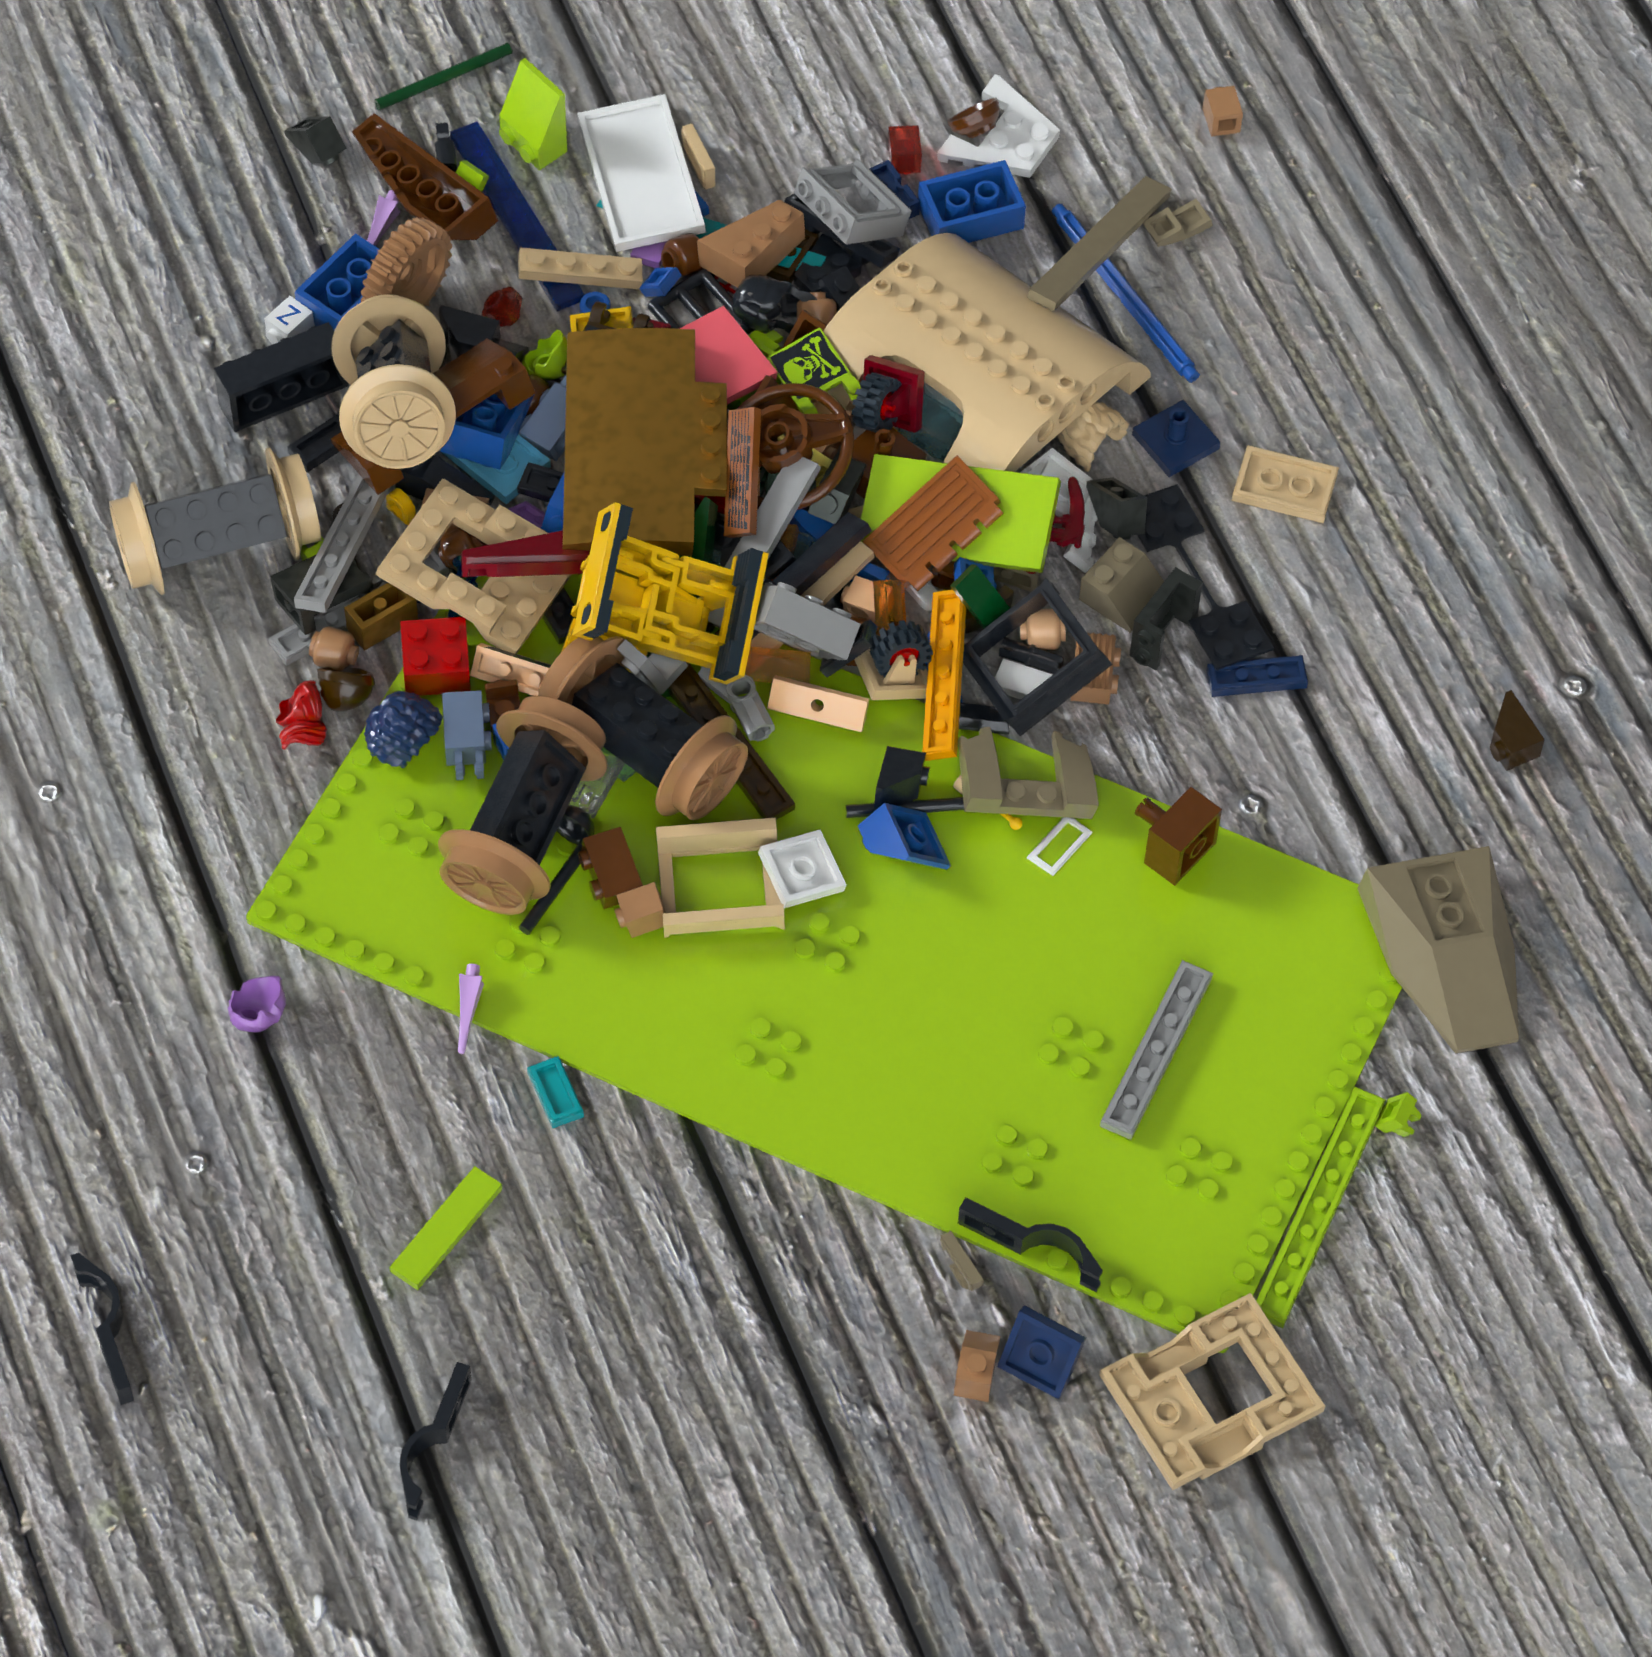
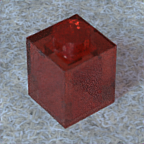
[888,125,922,175]

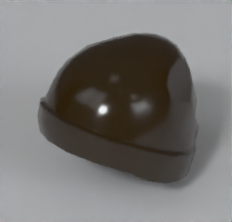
[317,667,375,712]

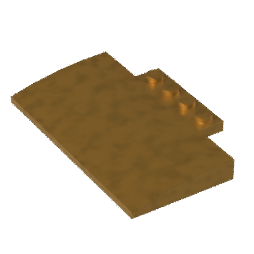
[563,328,727,556]

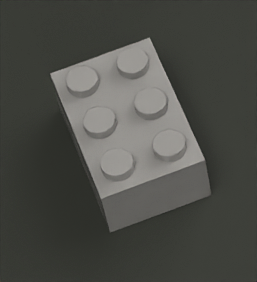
[754,582,861,660]

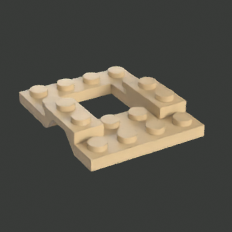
[376,478,572,654]
[1099,1293,1325,1491]

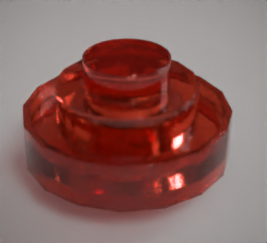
[481,286,522,327]

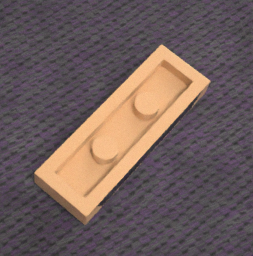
[470,643,551,696]

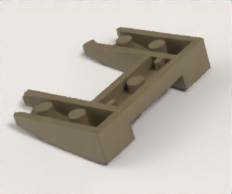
[958,727,1099,819]

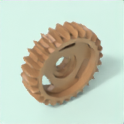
[361,217,452,306]

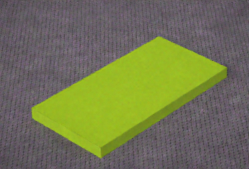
[861,454,1061,573]

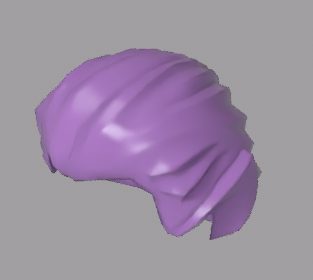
[227,976,286,1032]

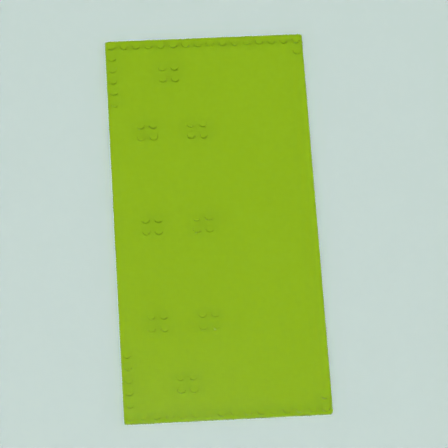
[246,574,1402,1353]

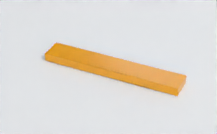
[922,589,966,761]

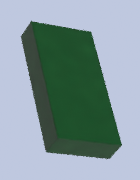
[950,564,1010,629]

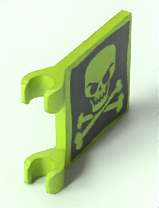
[766,327,861,414]

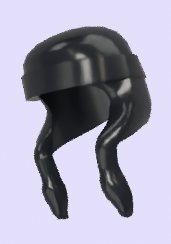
[732,275,817,334]

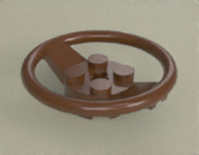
[727,383,854,510]

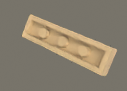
[518,248,643,290]

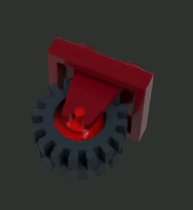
[852,355,925,433]

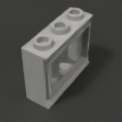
[794,160,911,245]

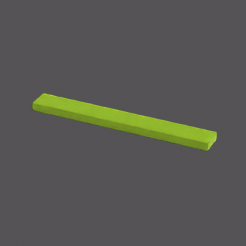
[1256,1086,1386,1329]

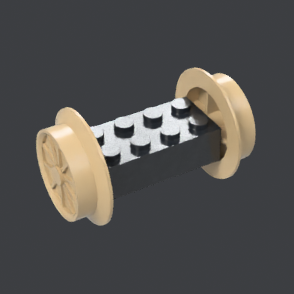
[332,294,456,469]
[109,447,321,595]

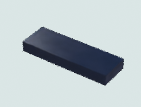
[1206,655,1308,697]

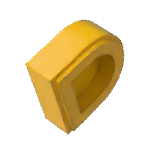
[386,488,416,525]

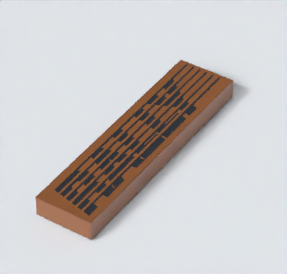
[724,407,761,538]

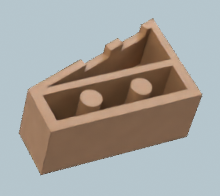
[697,200,805,288]

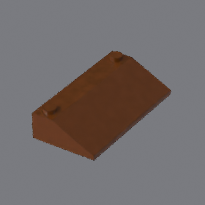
[330,339,536,495]

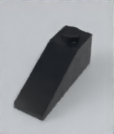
[395,454,495,506]

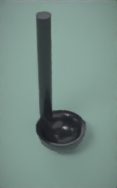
[519,805,594,935]

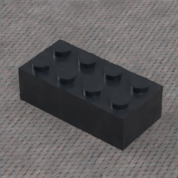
[214,322,349,433]

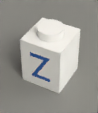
[264,296,314,344]

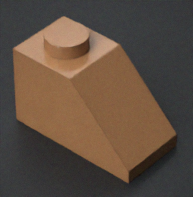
[954,1330,1001,1402]

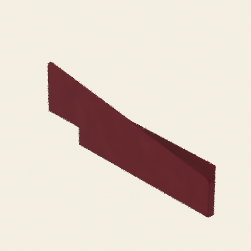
[461,530,590,577]

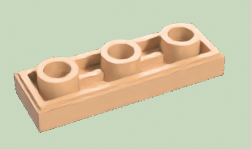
[767,675,870,732]

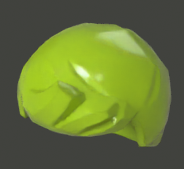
[521,330,567,380]

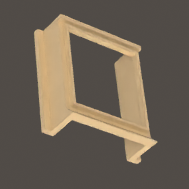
[656,818,785,938]

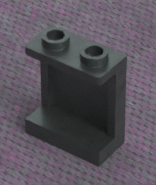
[270,554,373,635]
[1129,567,1203,670]

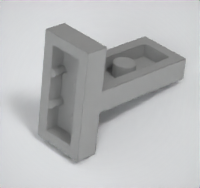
[617,639,688,695]

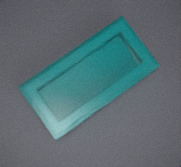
[527,1056,584,1129]

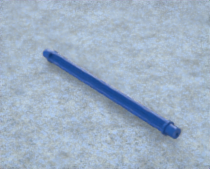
[1052,203,1200,383]

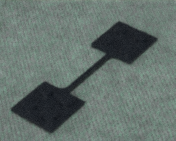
[1137,484,1274,671]

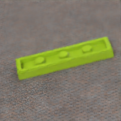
[390,1166,502,1290]

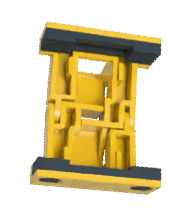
[571,502,769,685]

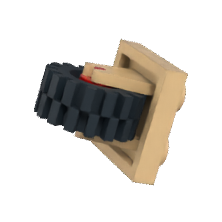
[854,620,933,700]

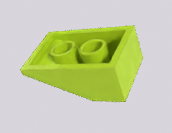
[499,58,567,171]

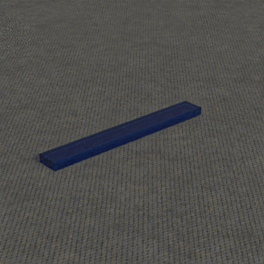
[450,121,584,312]

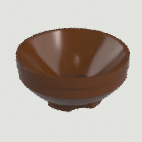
[947,97,1001,138]

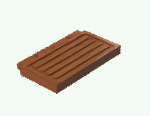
[862,455,1003,592]

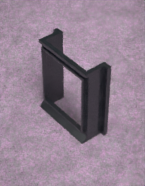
[963,578,1113,736]

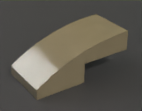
[1143,198,1213,247]

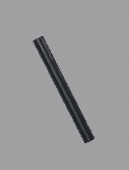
[846,797,964,818]

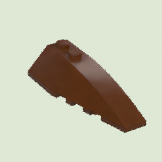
[352,113,498,240]

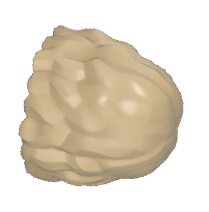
[1057,401,1129,472]

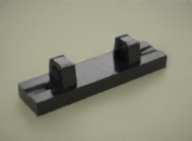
[785,193,900,268]

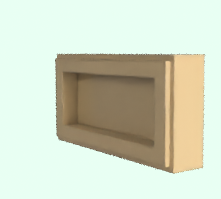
[682,123,715,190]

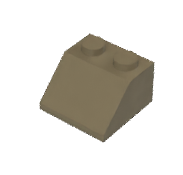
[1079,537,1164,633]

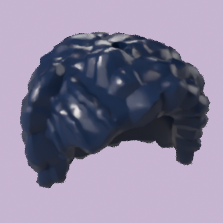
[364,691,443,768]

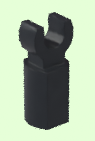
[435,122,457,173]

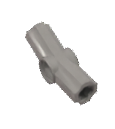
[698,667,775,742]

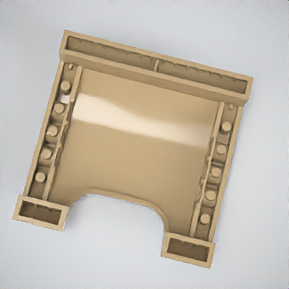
[811,233,1151,472]

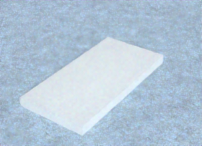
[577,94,706,252]

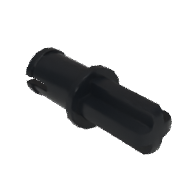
[999,637,1064,674]

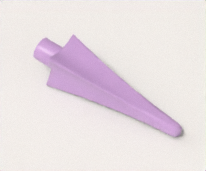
[367,190,400,246]
[458,964,484,1054]

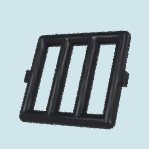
[647,268,781,334]

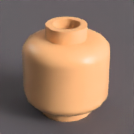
[1020,608,1066,650]

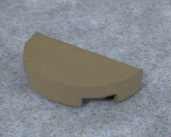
[940,1231,984,1291]

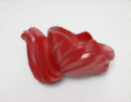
[276,680,327,750]

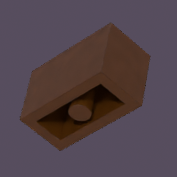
[578,827,643,909]

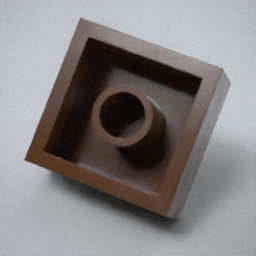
[852,428,927,499]
[1135,787,1222,886]

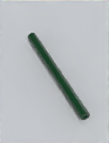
[374,42,513,111]

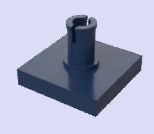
[1132,400,1220,477]
[997,1305,1086,1399]

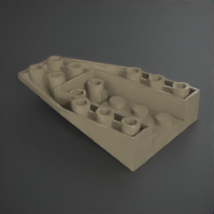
[1357,846,1519,1054]

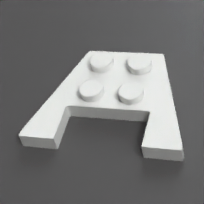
[937,74,1060,178]
[1020,448,1098,573]

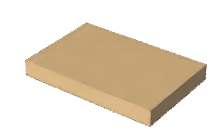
[1232,445,1339,523]

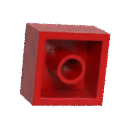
[400,617,471,696]

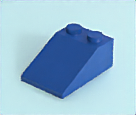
[440,394,535,470]

